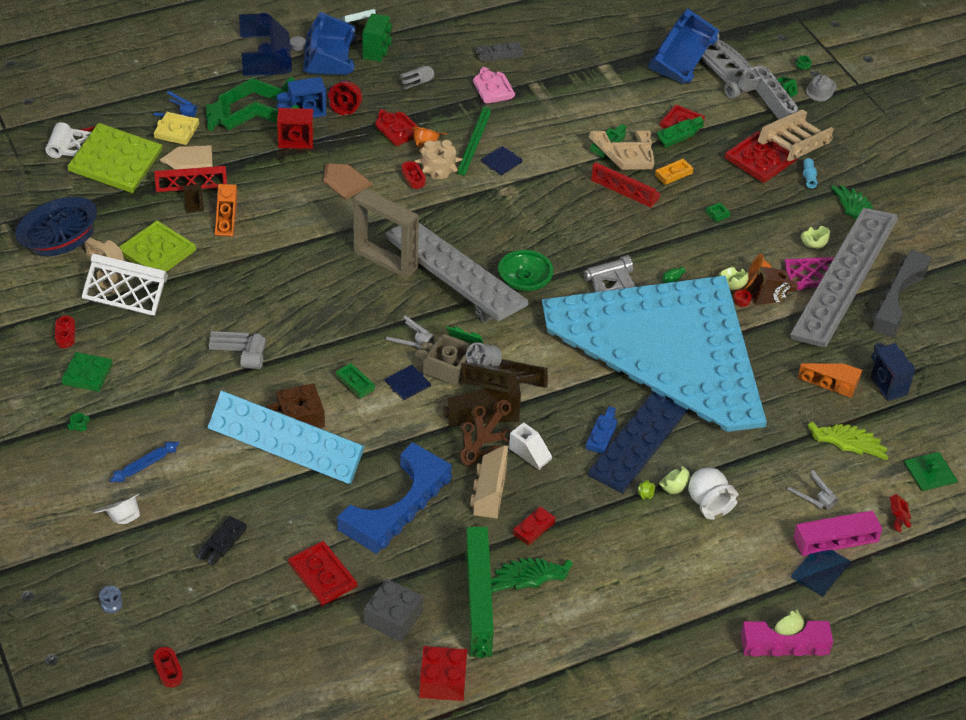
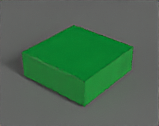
[705,202,731,222]

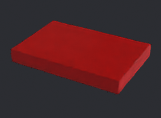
[288,540,358,606]

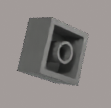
[364,579,423,642]

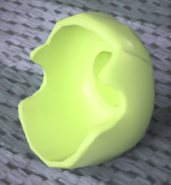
[801,226,830,249]
[719,267,749,290]
[659,466,691,494]
[772,609,804,635]

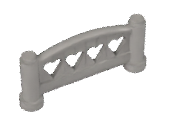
[701,34,752,99]
[584,255,636,292]

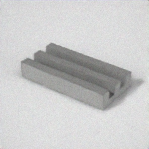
[209,331,249,351]

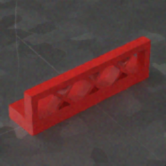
[591,162,660,208]
[154,166,227,193]

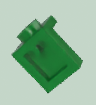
[777,76,798,98]

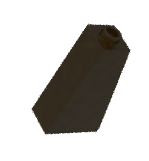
[444,384,521,426]

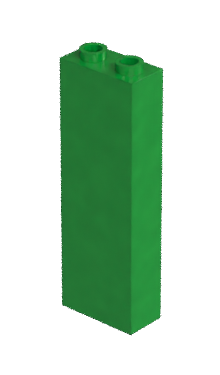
[465,527,494,658]

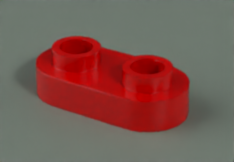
[402,161,426,189]
[55,316,76,348]
[153,647,183,688]

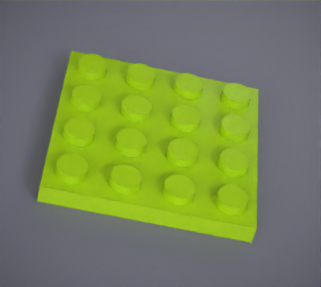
[68,123,162,193]

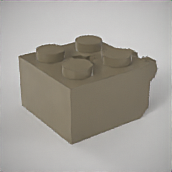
[415,334,471,386]

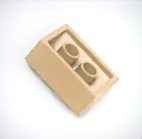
[470,445,508,519]

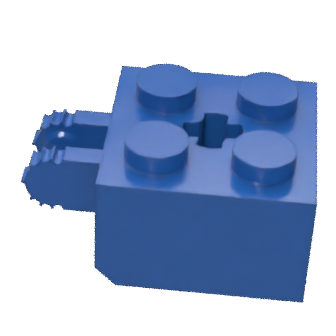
[277,77,326,118]

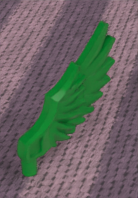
[831,185,873,221]
[491,557,573,593]

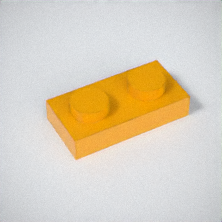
[655,159,694,185]

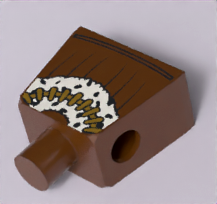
[750,267,798,305]

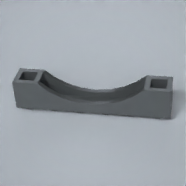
[872,250,931,338]

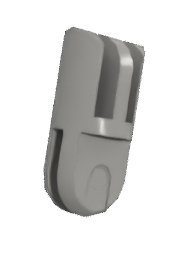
[399,66,434,90]

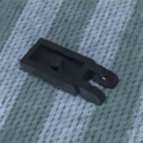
[197,515,247,566]

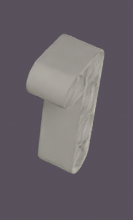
[738,66,798,120]

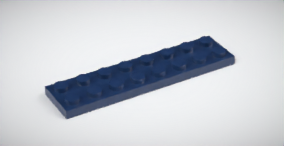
[588,391,689,494]

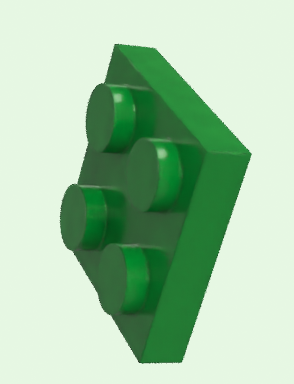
[61,352,113,392]

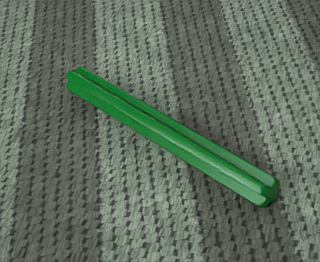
[457,107,491,176]

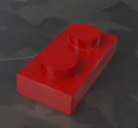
[513,506,556,546]

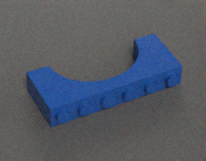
[337,442,452,554]

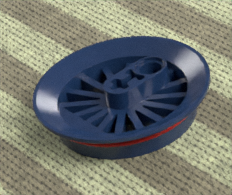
[15,197,97,256]

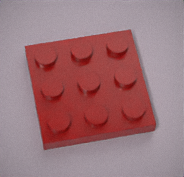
[725,131,797,183]

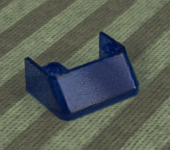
[239,13,292,76]

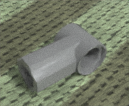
[241,334,266,370]

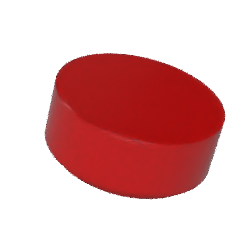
[733,289,752,307]

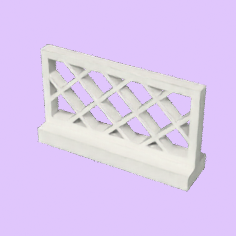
[81,254,168,316]

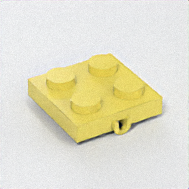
[154,112,199,145]

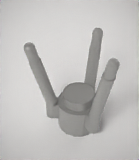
[386,315,435,349]
[787,470,839,510]

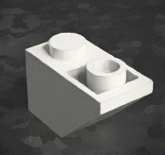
[509,422,552,470]

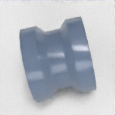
[99,586,123,613]

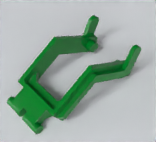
[205,77,299,131]

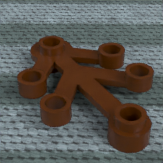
[459,399,512,466]

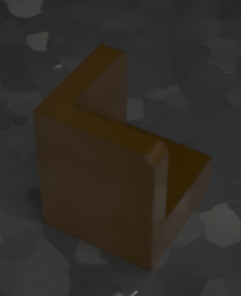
[183,184,204,213]

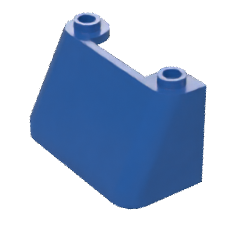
[647,8,719,84]
[303,12,356,75]

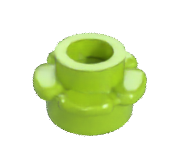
[638,480,655,500]

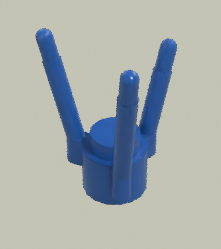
[153,91,197,118]

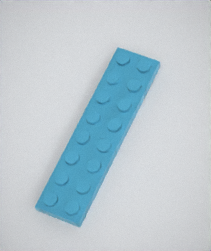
[208,391,365,484]

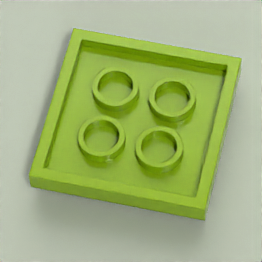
[119,220,196,272]

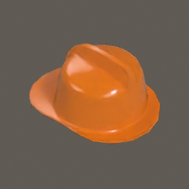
[411,127,448,148]
[742,253,772,290]

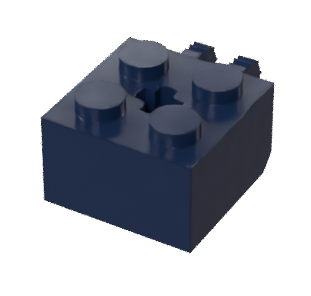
[870,343,915,401]

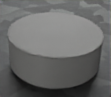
[290,36,306,51]

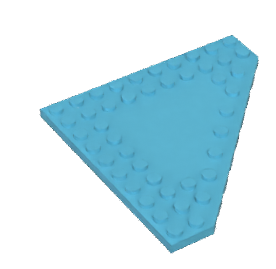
[542,275,767,432]

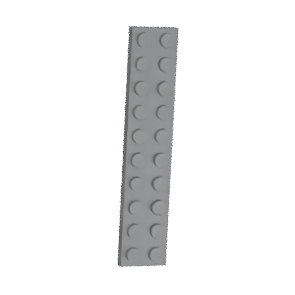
[790,208,898,348]
[385,223,528,321]

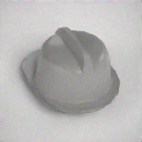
[806,74,837,101]

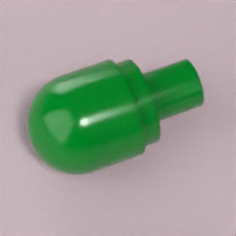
[662,267,686,283]

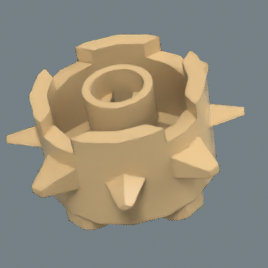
[415,140,462,179]

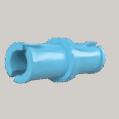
[802,158,818,188]

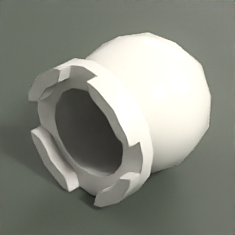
[688,467,739,520]

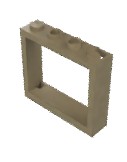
[353,188,419,279]

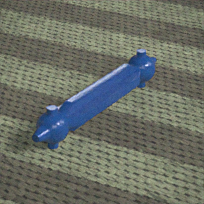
[110,441,180,483]

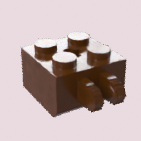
[265,383,325,428]

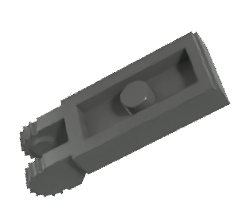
[476,42,523,62]

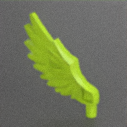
[808,422,889,460]

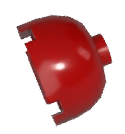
[328,81,363,115]

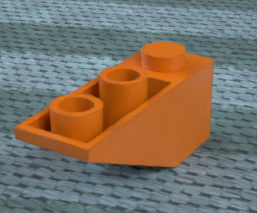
[215,184,238,237]
[798,363,862,398]

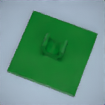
[904,452,958,492]

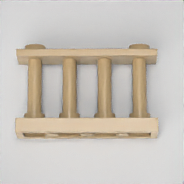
[758,109,834,161]

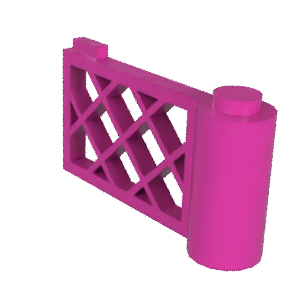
[785,257,862,290]

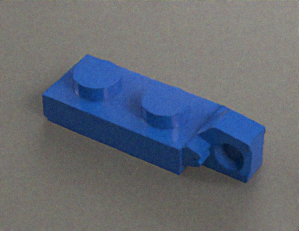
[586,406,618,454]

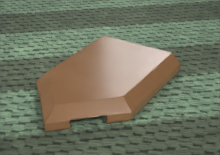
[323,164,373,200]

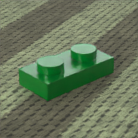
[336,363,375,399]

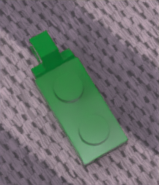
[657,116,704,148]
[590,123,627,158]

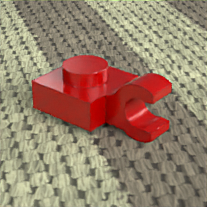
[889,494,911,532]

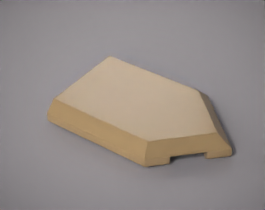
[160,145,213,170]

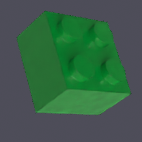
[363,13,393,62]

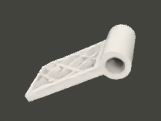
[46,122,92,158]

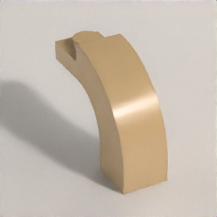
[85,238,125,293]

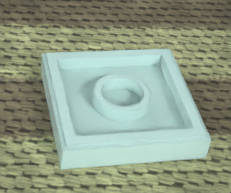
[337,9,376,23]

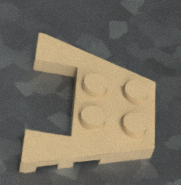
[589,131,654,170]

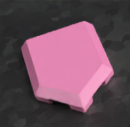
[473,67,515,104]

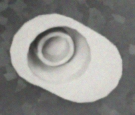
[93,494,140,524]

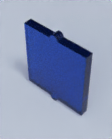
[481,146,523,176]
[385,365,431,401]

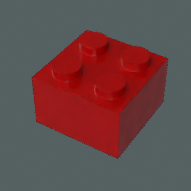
[277,108,314,149]
[419,646,467,701]

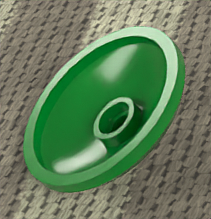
[498,250,553,291]

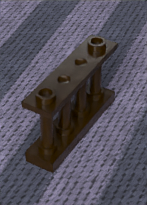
[462,359,548,393]

